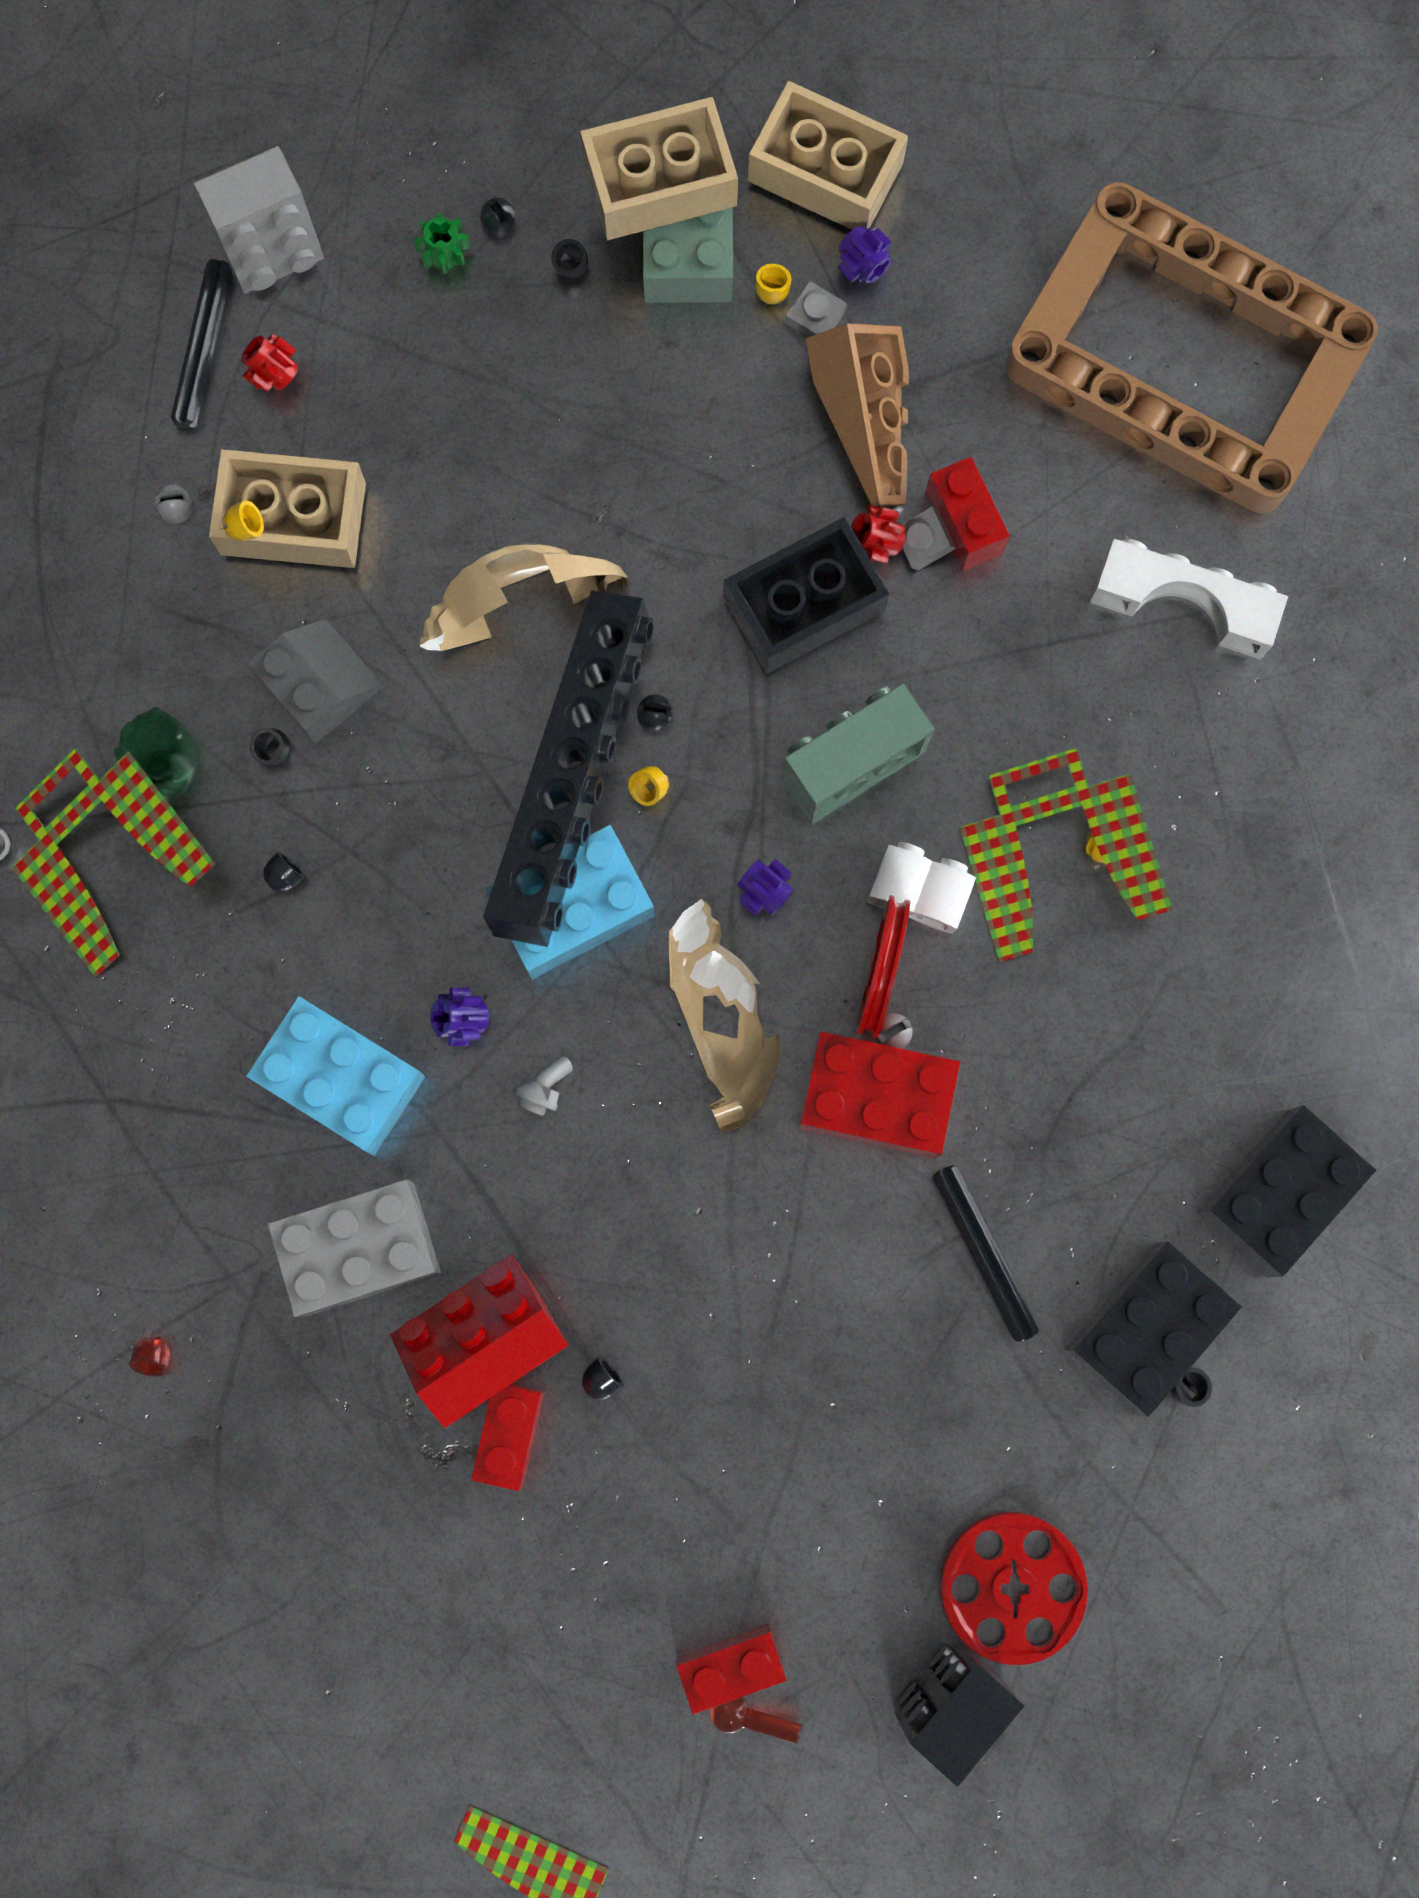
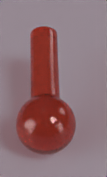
[710,1697,803,1744]

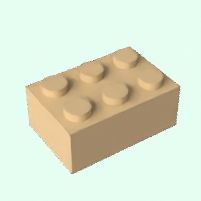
[748,80,908,230]
[580,97,738,240]
[209,449,366,568]

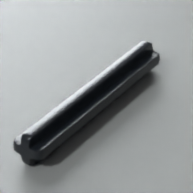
[171,259,232,429]
[933,1165,1039,1342]

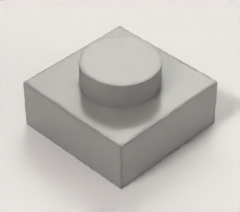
[785,281,847,337]
[902,506,956,570]

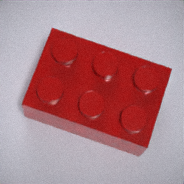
[798,1031,961,1159]
[390,1254,569,1429]

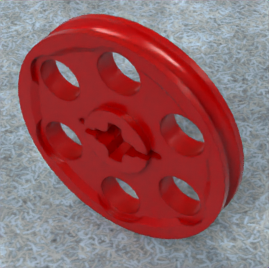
[856,895,911,1039]
[939,1512,1088,1665]

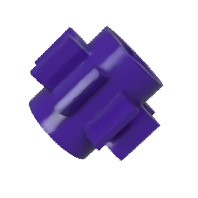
[838,227,892,283]
[737,859,794,917]
[430,987,489,1046]

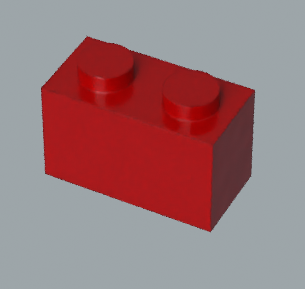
[925,456,1010,572]
[471,1384,545,1491]
[676,1624,787,1715]

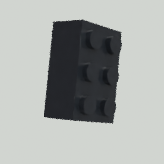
[723,517,890,674]
[1197,1105,1376,1278]
[1064,1241,1242,1417]
[896,1640,1025,1787]

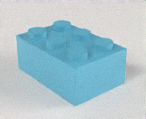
[485,825,655,980]
[246,996,425,1156]

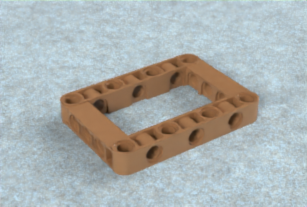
[1006,182,1378,514]

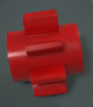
[241,334,298,392]
[851,505,906,564]

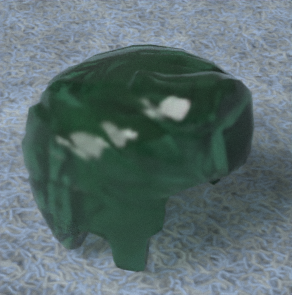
[114,707,200,806]

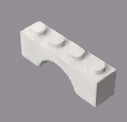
[1089,539,1288,660]

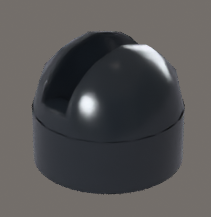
[480,197,516,238]
[551,239,588,278]
[637,694,673,733]
[250,728,291,765]
[263,851,305,892]
[582,1357,624,1400]
[1170,1367,1212,1407]

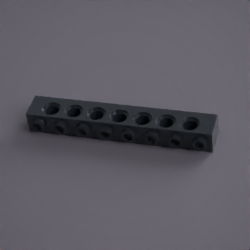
[483,590,654,947]

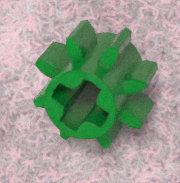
[414,213,471,274]

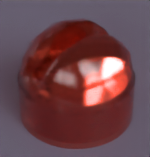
[129,1336,171,1377]

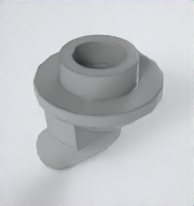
[513,1056,573,1116]

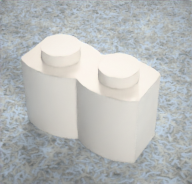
[866,842,976,934]

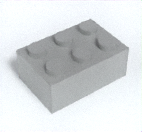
[194,146,324,294]
[268,1179,441,1317]

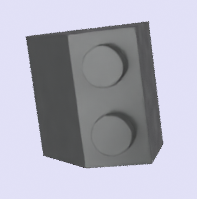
[247,619,385,745]

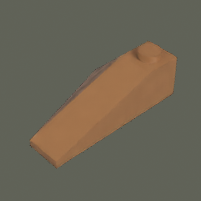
[805,323,909,507]

